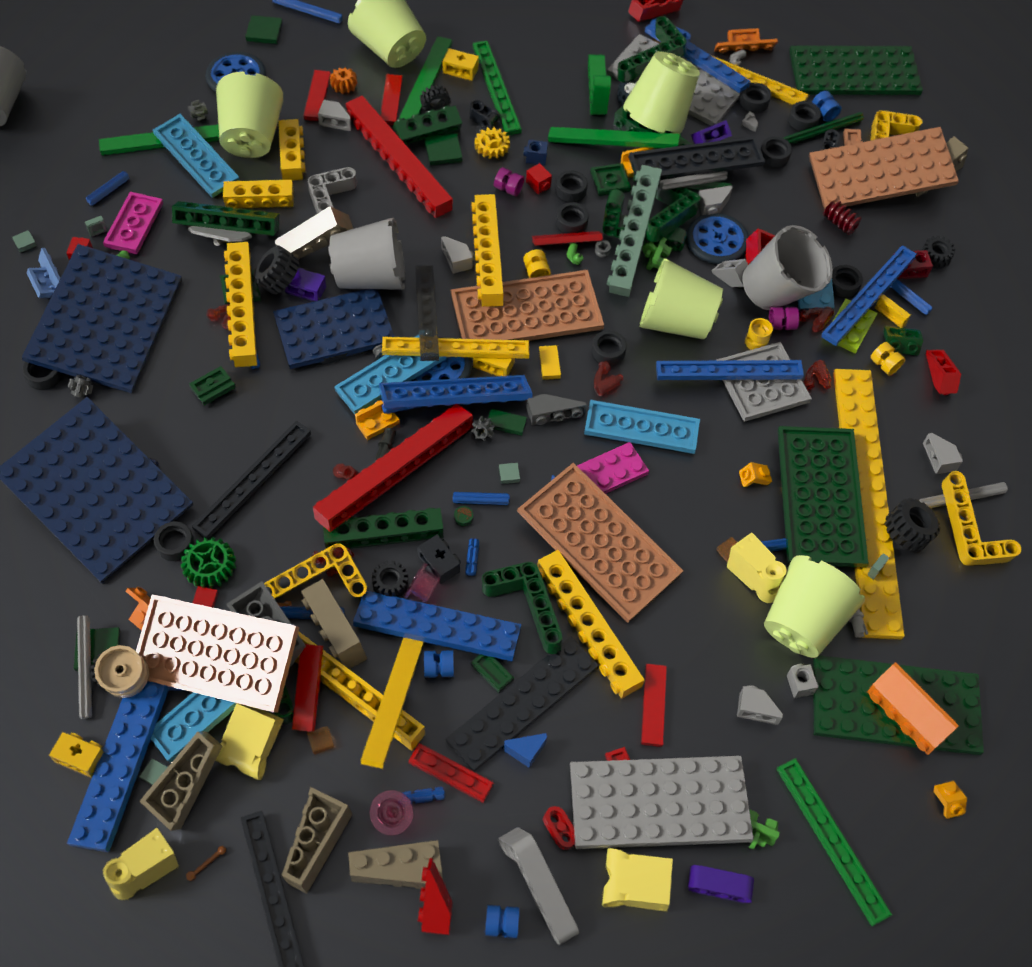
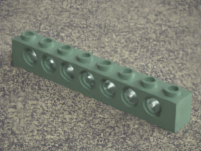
[607,165,662,297]

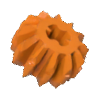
[330,67,357,94]

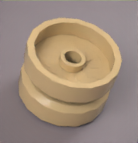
[94,645,149,698]

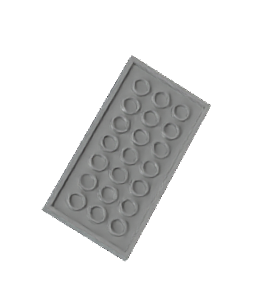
[607,34,741,126]
[570,756,753,849]

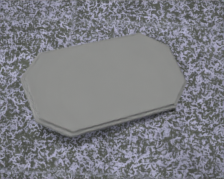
[188,226,252,246]

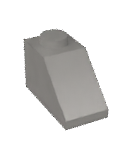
[318,100,352,131]
[699,186,732,215]
[441,236,475,274]
[711,259,748,288]
[923,433,963,474]
[737,685,783,725]

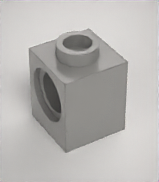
[787,664,818,698]

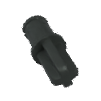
[375,428,396,460]

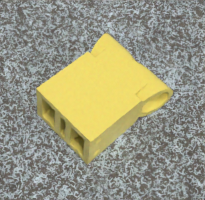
[727,533,787,603]
[215,703,284,781]
[103,828,179,900]
[602,848,672,912]

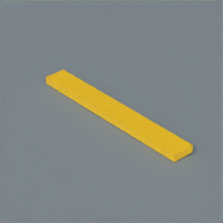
[711,55,809,105]
[382,337,529,359]
[361,637,424,769]

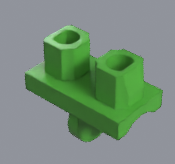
[642,238,672,270]
[749,809,780,849]

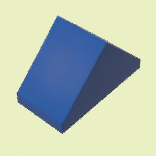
[504,733,547,768]

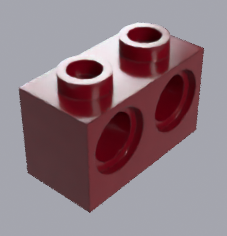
[893,250,933,280]

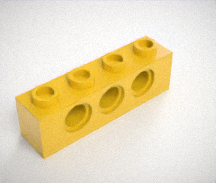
[278,119,306,180]
[223,180,294,208]

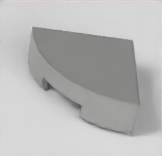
[741,112,758,132]

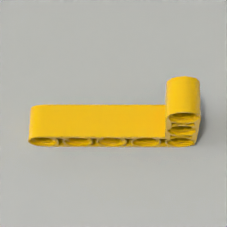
[871,111,922,140]
[942,471,1021,566]
[264,544,368,599]

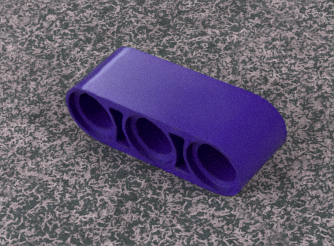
[688,865,754,903]

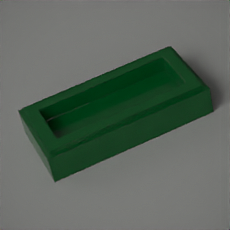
[488,409,527,436]
[471,654,514,693]

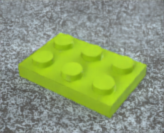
[823,299,878,354]

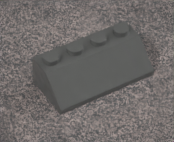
[227,581,306,667]

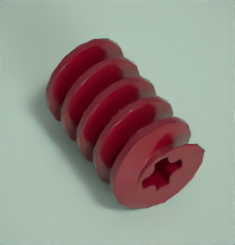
[823,201,862,235]

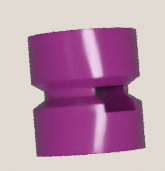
[494,167,525,197]
[769,307,799,330]

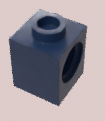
[523,140,548,165]

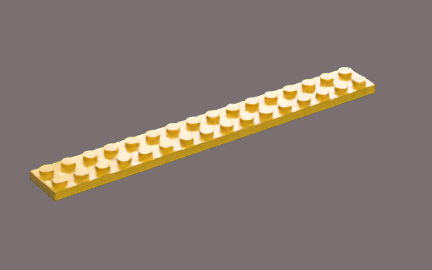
[833,369,904,640]

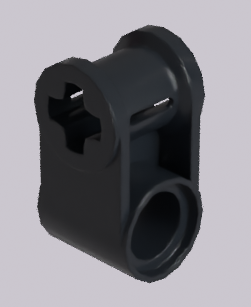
[469,100,500,129]

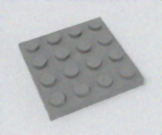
[715,342,812,422]

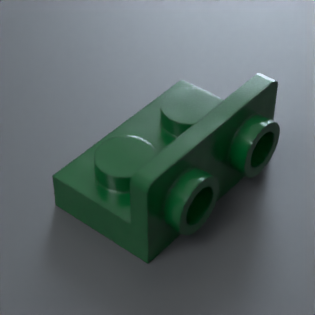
[883,326,924,355]

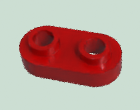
[543,806,575,850]

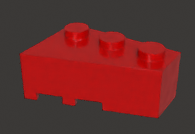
[628,0,683,22]

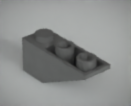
[526,394,586,425]

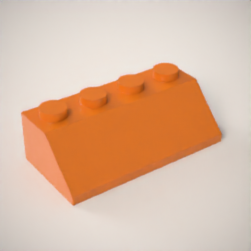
[867,662,959,755]

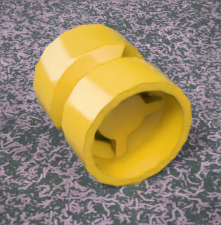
[523,249,551,278]
[745,318,773,350]
[870,342,906,376]

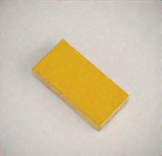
[875,294,911,328]
[539,345,561,380]

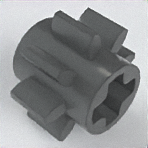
[188,100,208,121]
[68,375,93,398]
[471,416,495,441]

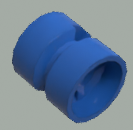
[812,91,842,122]
[424,650,454,678]
[485,905,519,938]

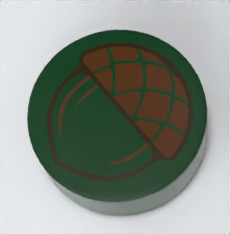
[454,506,473,526]

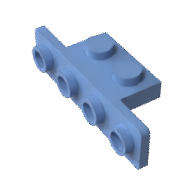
[27,248,61,298]

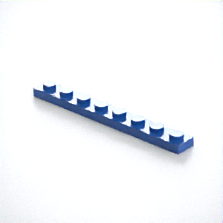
[645,20,750,93]
[821,245,917,346]
[656,360,804,380]

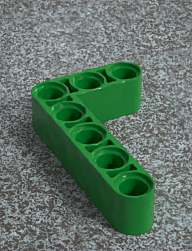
[588,54,611,115]

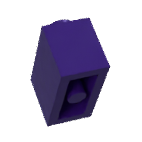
[691,120,732,144]
[285,268,326,301]

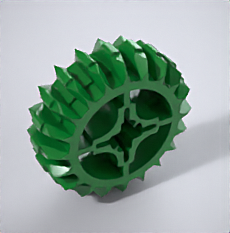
[181,537,236,589]

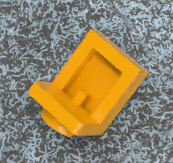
[739,462,772,487]
[934,781,967,818]

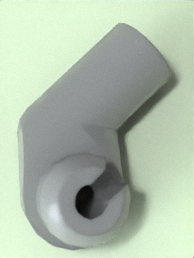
[730,50,746,66]

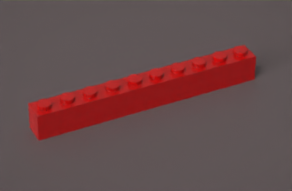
[346,96,453,218]
[313,404,473,532]

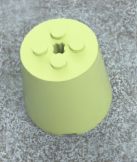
[348,0,426,68]
[623,52,700,134]
[216,72,283,158]
[640,258,723,340]
[764,555,865,658]

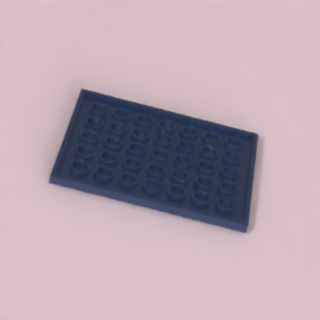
[22,244,182,393]
[0,397,193,584]

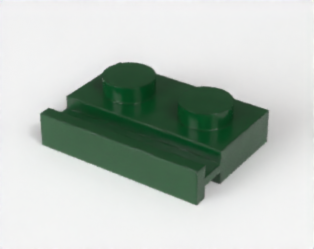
[189,366,236,406]

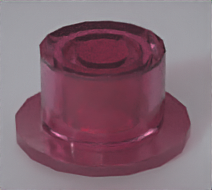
[404,562,440,602]
[370,790,414,835]

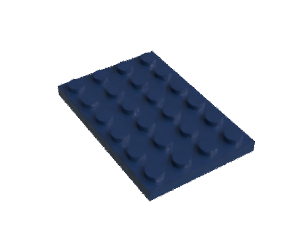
[273,289,395,369]

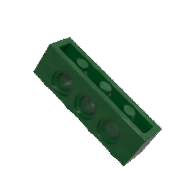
[393,105,462,145]

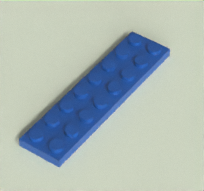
[379,375,533,409]
[353,591,521,661]
[67,681,170,852]

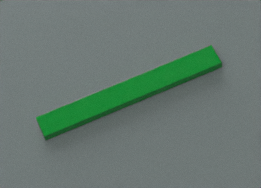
[399,36,452,130]
[473,41,522,136]
[99,124,219,155]
[548,127,680,148]
[776,758,892,926]

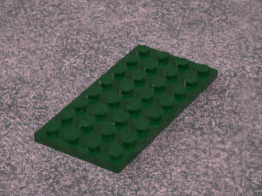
[789,45,923,95]
[778,426,869,567]
[814,655,984,755]

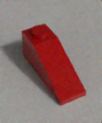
[926,350,961,395]

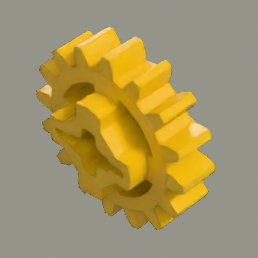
[475,127,510,159]

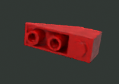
[418,858,453,935]

